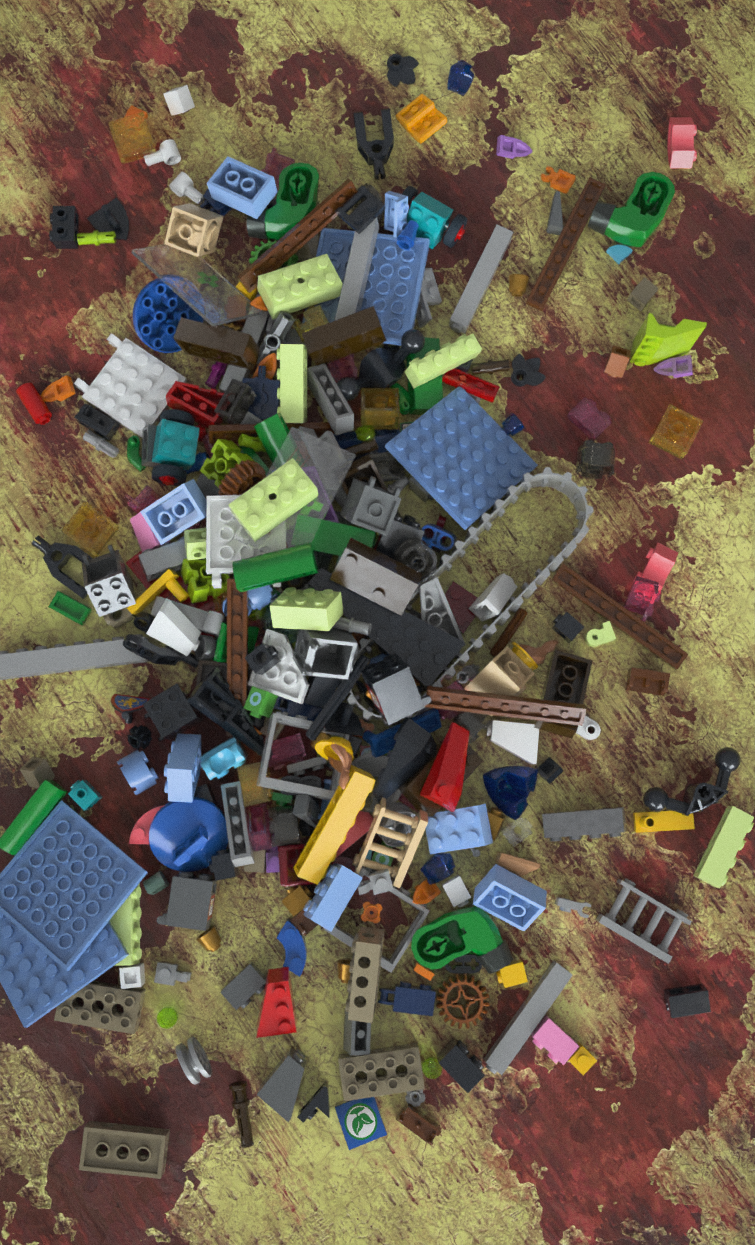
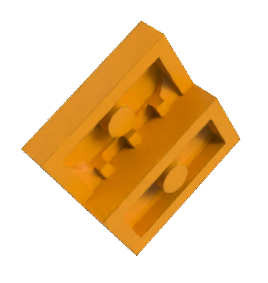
[395,93,447,144]

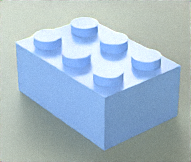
[207,156,277,219]
[140,479,207,545]
[164,733,202,803]
[425,804,493,854]
[303,863,363,932]
[473,864,547,931]

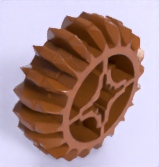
[218,459,267,496]
[436,973,490,1029]

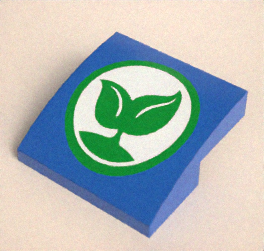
[335,1097,387,1150]

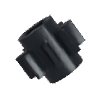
[127,725,152,749]

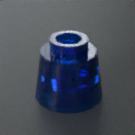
[501,413,525,437]

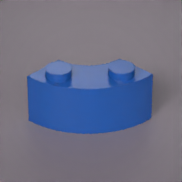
[277,918,307,977]

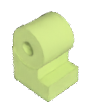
[585,621,616,647]

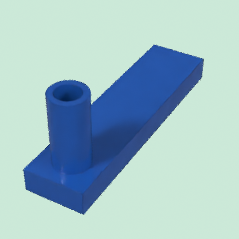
[362,708,442,758]

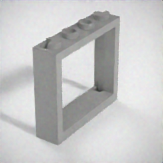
[256,711,349,801]
[324,866,430,973]

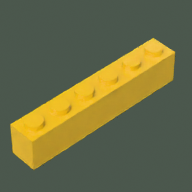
[293,765,376,885]

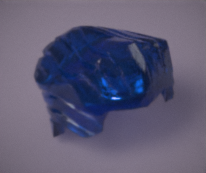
[447,60,474,96]
[420,853,456,885]

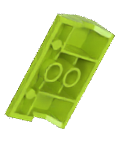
[630,313,707,366]

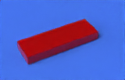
[442,368,500,403]

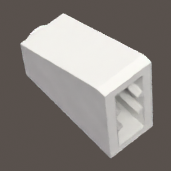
[469,573,517,622]
[146,598,201,656]
[487,720,539,765]

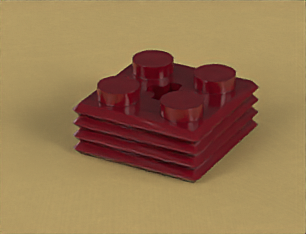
[278,843,322,887]

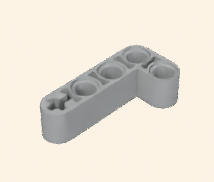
[150,596,227,637]

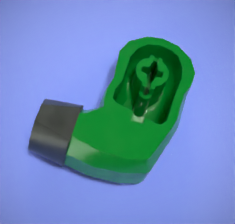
[247,162,319,240]
[588,172,675,247]
[411,905,513,974]

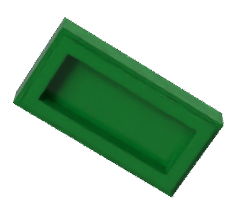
[48,591,92,626]

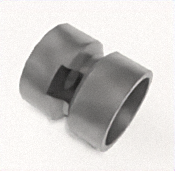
[195,635,225,663]

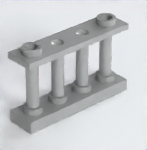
[596,878,692,964]

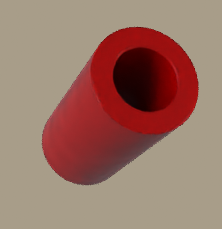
[16,382,52,425]

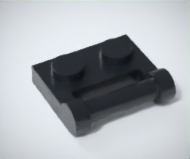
[335,185,386,234]

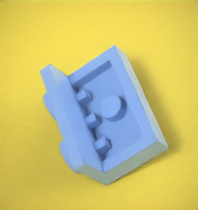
[384,191,409,238]

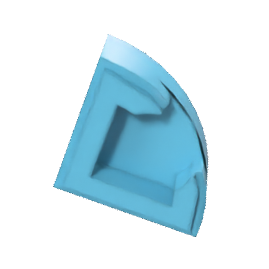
[606,245,633,265]

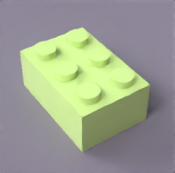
[270,587,344,631]

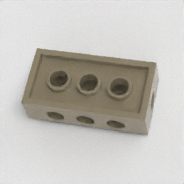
[345,926,385,1023]
[54,980,146,1034]
[338,1042,425,1101]
[79,1121,170,1179]

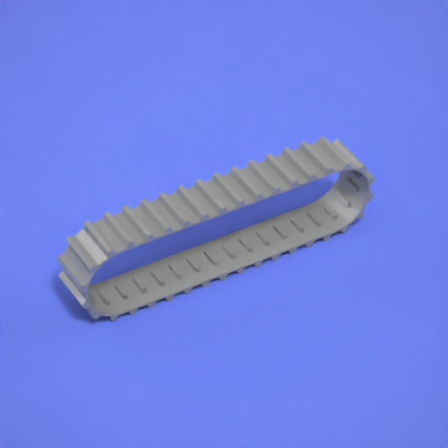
[342,467,593,726]

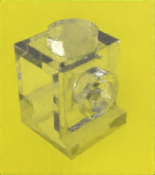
[500,817,533,847]

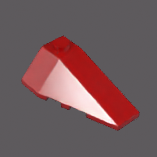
[420,722,470,812]

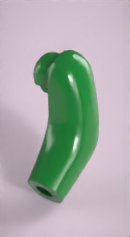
[391,383,411,415]
[127,435,147,472]

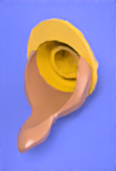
[511,640,559,671]
[315,736,354,789]

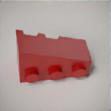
[166,381,235,429]
[256,967,297,1038]

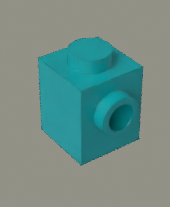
[68,780,103,811]

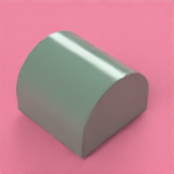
[143,871,169,895]

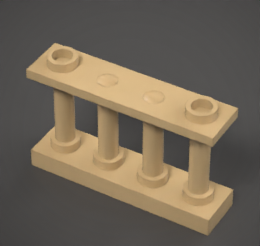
[353,797,428,888]

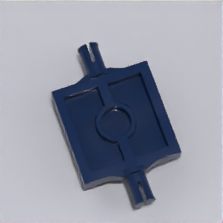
[240,366,280,421]

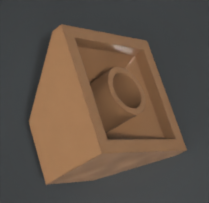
[494,851,540,877]

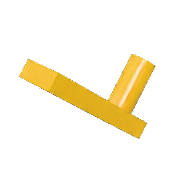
[127,569,189,615]
[633,810,695,833]

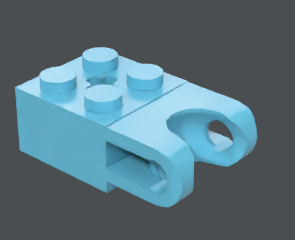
[200,736,248,780]

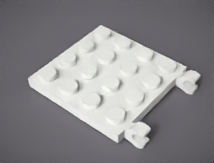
[74,333,187,438]
[206,495,286,589]

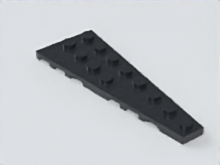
[308,568,465,688]

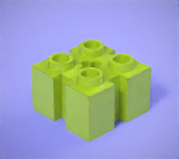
[200,439,255,488]
[180,558,230,603]

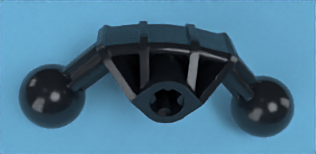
[337,329,425,401]
[643,747,741,816]

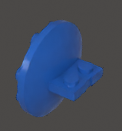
[133,276,204,353]
[149,797,228,872]

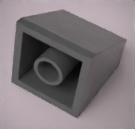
[257,1047,307,1122]

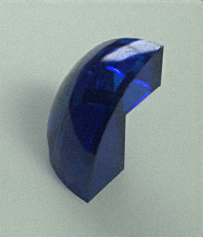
[483,766,538,820]

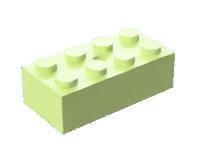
[257,254,343,319]
[277,344,307,423]
[228,458,319,542]

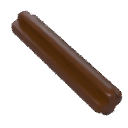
[489,608,528,658]

